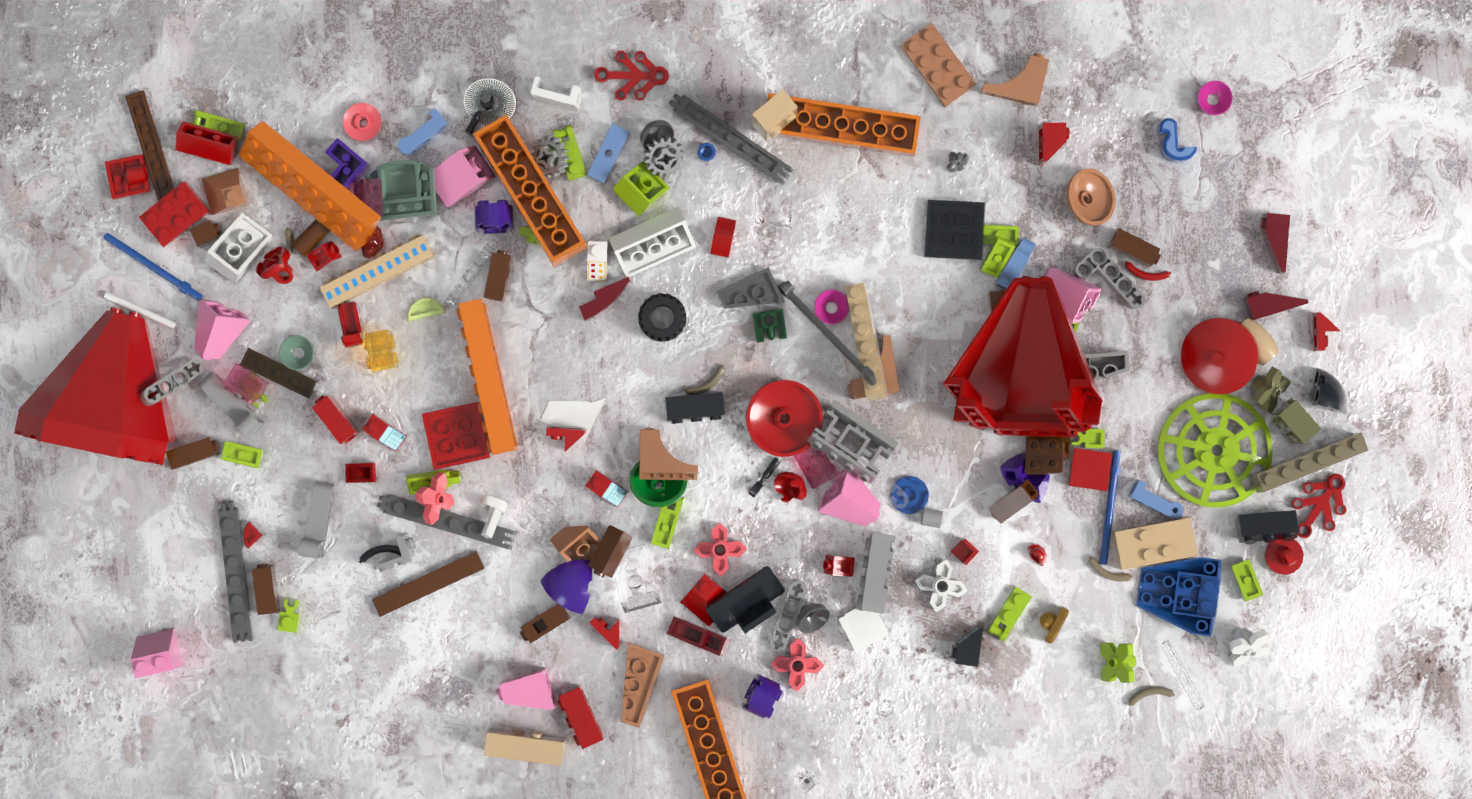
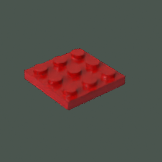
[422,402,491,470]

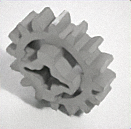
[531,135,570,177]
[643,135,685,177]

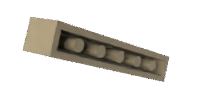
[1250,432,1368,493]

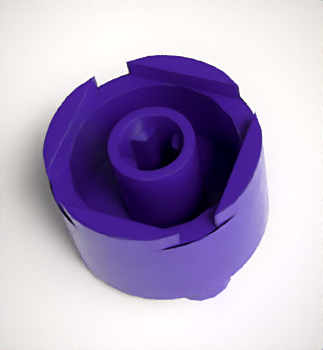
[474,200,514,234]
[742,674,783,719]

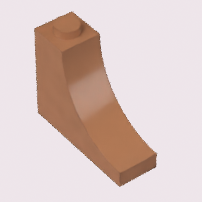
[981,53,1049,107]
[847,335,900,400]
[639,428,698,480]

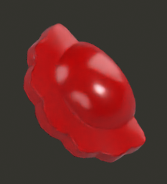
[1027,544,1047,566]

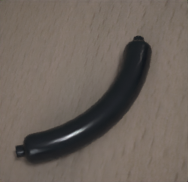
[359,545,401,563]

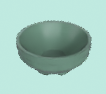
[279,335,315,370]

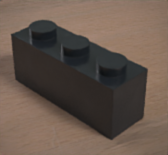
[665,392,725,424]
[1235,510,1300,544]

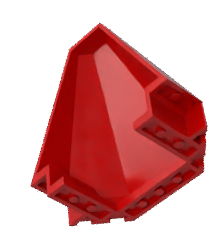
[943,276,1103,437]
[14,307,178,465]

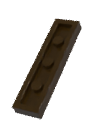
[240,348,318,399]

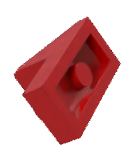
[1313,312,1340,351]
[546,427,587,452]
[345,463,376,483]
[589,616,620,650]

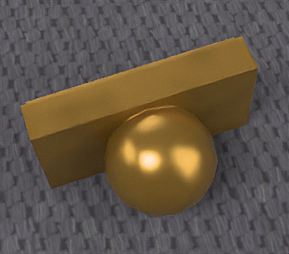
[1039,606,1070,644]

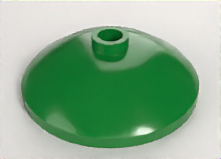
[629,461,687,507]

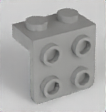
[373,534,416,572]

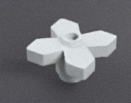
[915,559,967,612]
[1229,628,1270,667]

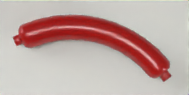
[1125,261,1171,281]

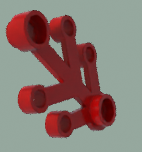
[594,50,669,101]
[1291,473,1347,538]

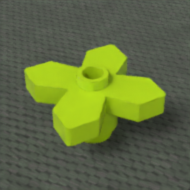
[1100,642,1136,683]

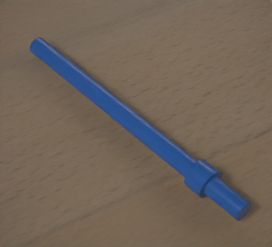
[103,232,203,301]
[1099,450,1121,565]

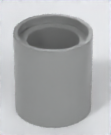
[921,508,943,528]

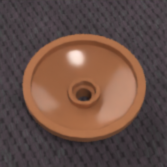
[1067,169,1116,226]

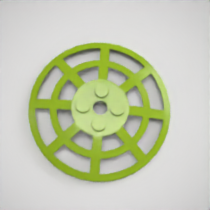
[1157,393,1273,508]

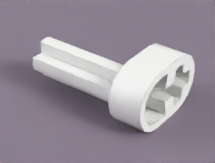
[479,495,508,539]

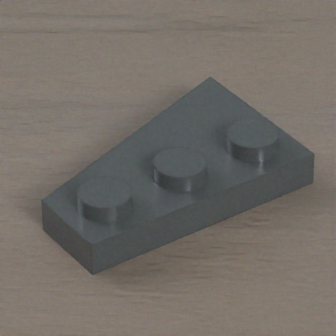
[716,267,785,309]

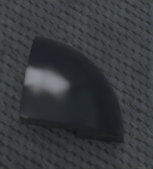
[1313,368,1348,414]

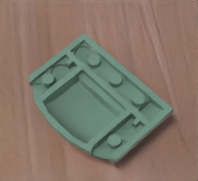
[364,160,437,221]

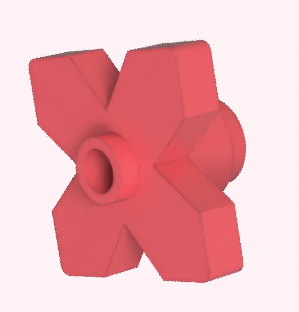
[416,472,454,525]
[694,523,747,576]
[771,638,824,691]

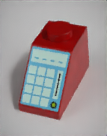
[362,414,407,452]
[585,470,629,507]

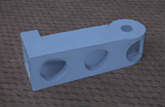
[398,108,449,155]
[994,237,1036,290]
[1128,479,1184,519]

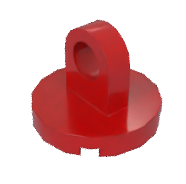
[256,247,294,284]
[1264,539,1304,575]

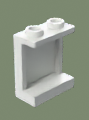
[528,75,583,111]

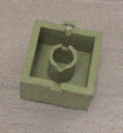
[1271,398,1321,444]

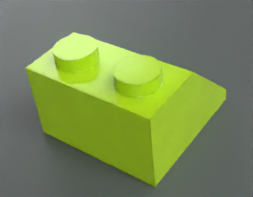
[612,161,670,217]

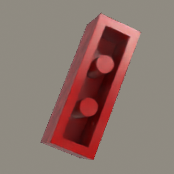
[175,121,238,166]
[557,685,605,749]

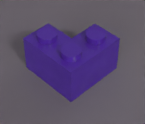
[325,138,369,190]

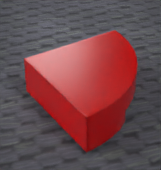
[243,522,263,549]

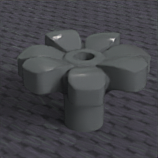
[947,152,969,172]

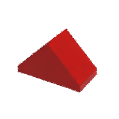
[710,217,737,258]

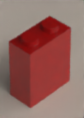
[312,395,361,444]

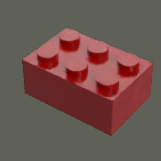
[139,181,211,247]

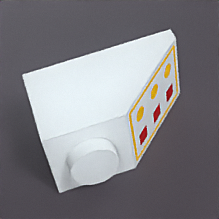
[587,241,608,282]

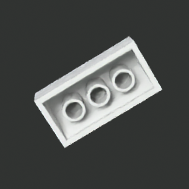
[609,207,696,277]

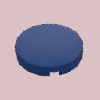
[890,476,929,514]

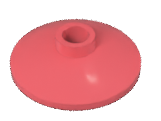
[343,103,382,141]

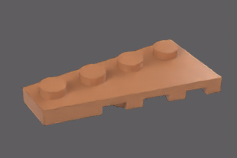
[621,642,664,728]

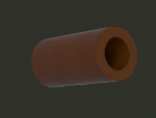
[291,219,331,257]

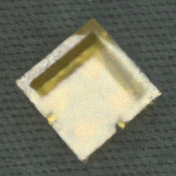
[362,330,399,373]

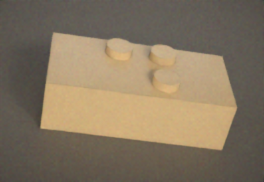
[752,89,798,142]
[1111,517,1198,570]
[483,728,566,766]

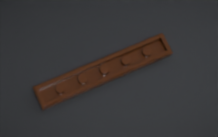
[125,90,175,201]
[372,551,485,617]

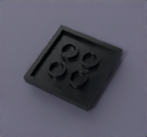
[924,200,986,260]

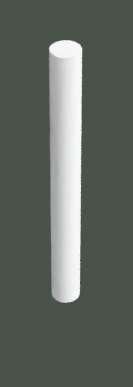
[104,292,177,329]

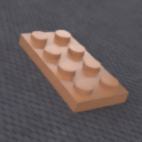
[900,22,976,107]

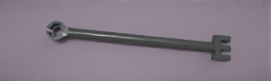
[778,281,876,386]

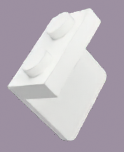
[837,606,888,653]

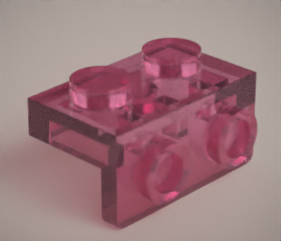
[354,179,383,217]
[222,363,270,404]
[794,446,838,490]

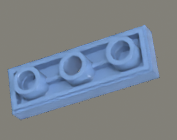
[587,123,630,184]

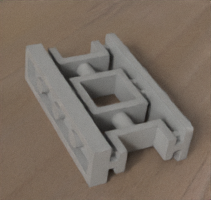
[807,400,898,484]

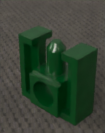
[752,308,787,343]

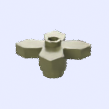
[1251,366,1291,414]

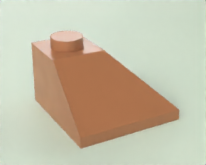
[202,168,249,215]
[550,525,601,562]

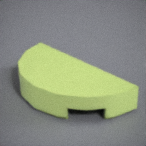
[408,298,446,321]

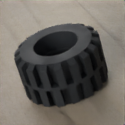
[638,293,687,342]

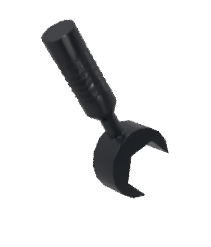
[465,94,494,135]
[748,457,781,498]

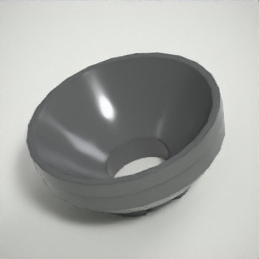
[640,120,674,152]
[796,603,830,633]

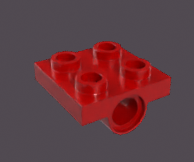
[105,154,151,200]

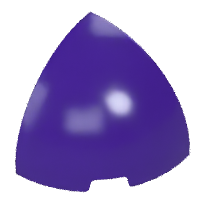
[1000,452,1050,503]
[540,560,592,614]

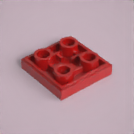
[1068,448,1112,491]

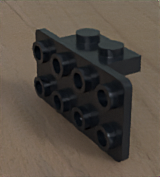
[705,566,785,634]

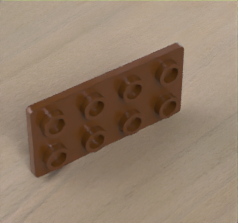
[1025,436,1070,475]

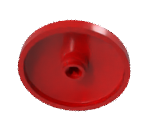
[1181,317,1259,394]
[746,380,823,457]

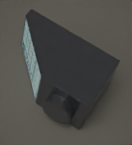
[951,627,983,667]

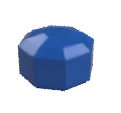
[697,142,716,162]

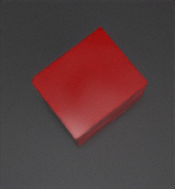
[950,538,979,565]

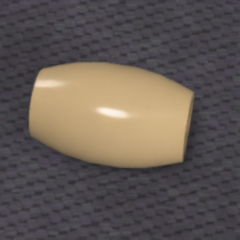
[1241,318,1279,366]

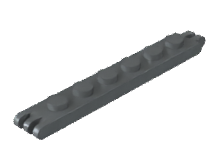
[669,94,794,185]
[377,494,517,550]
[218,500,253,643]

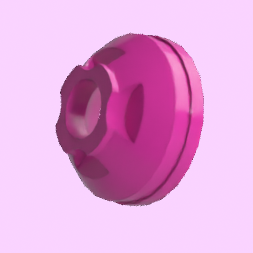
[1197,80,1233,116]
[814,289,849,325]

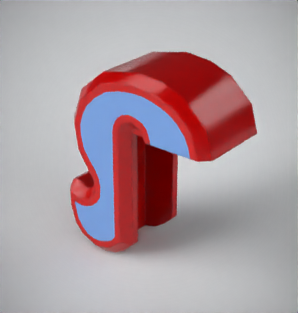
[338,301,364,348]

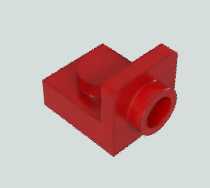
[306,241,342,272]
[823,555,855,577]

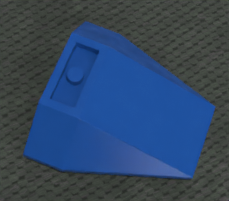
[1137,557,1221,637]

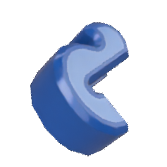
[1157,118,1197,162]

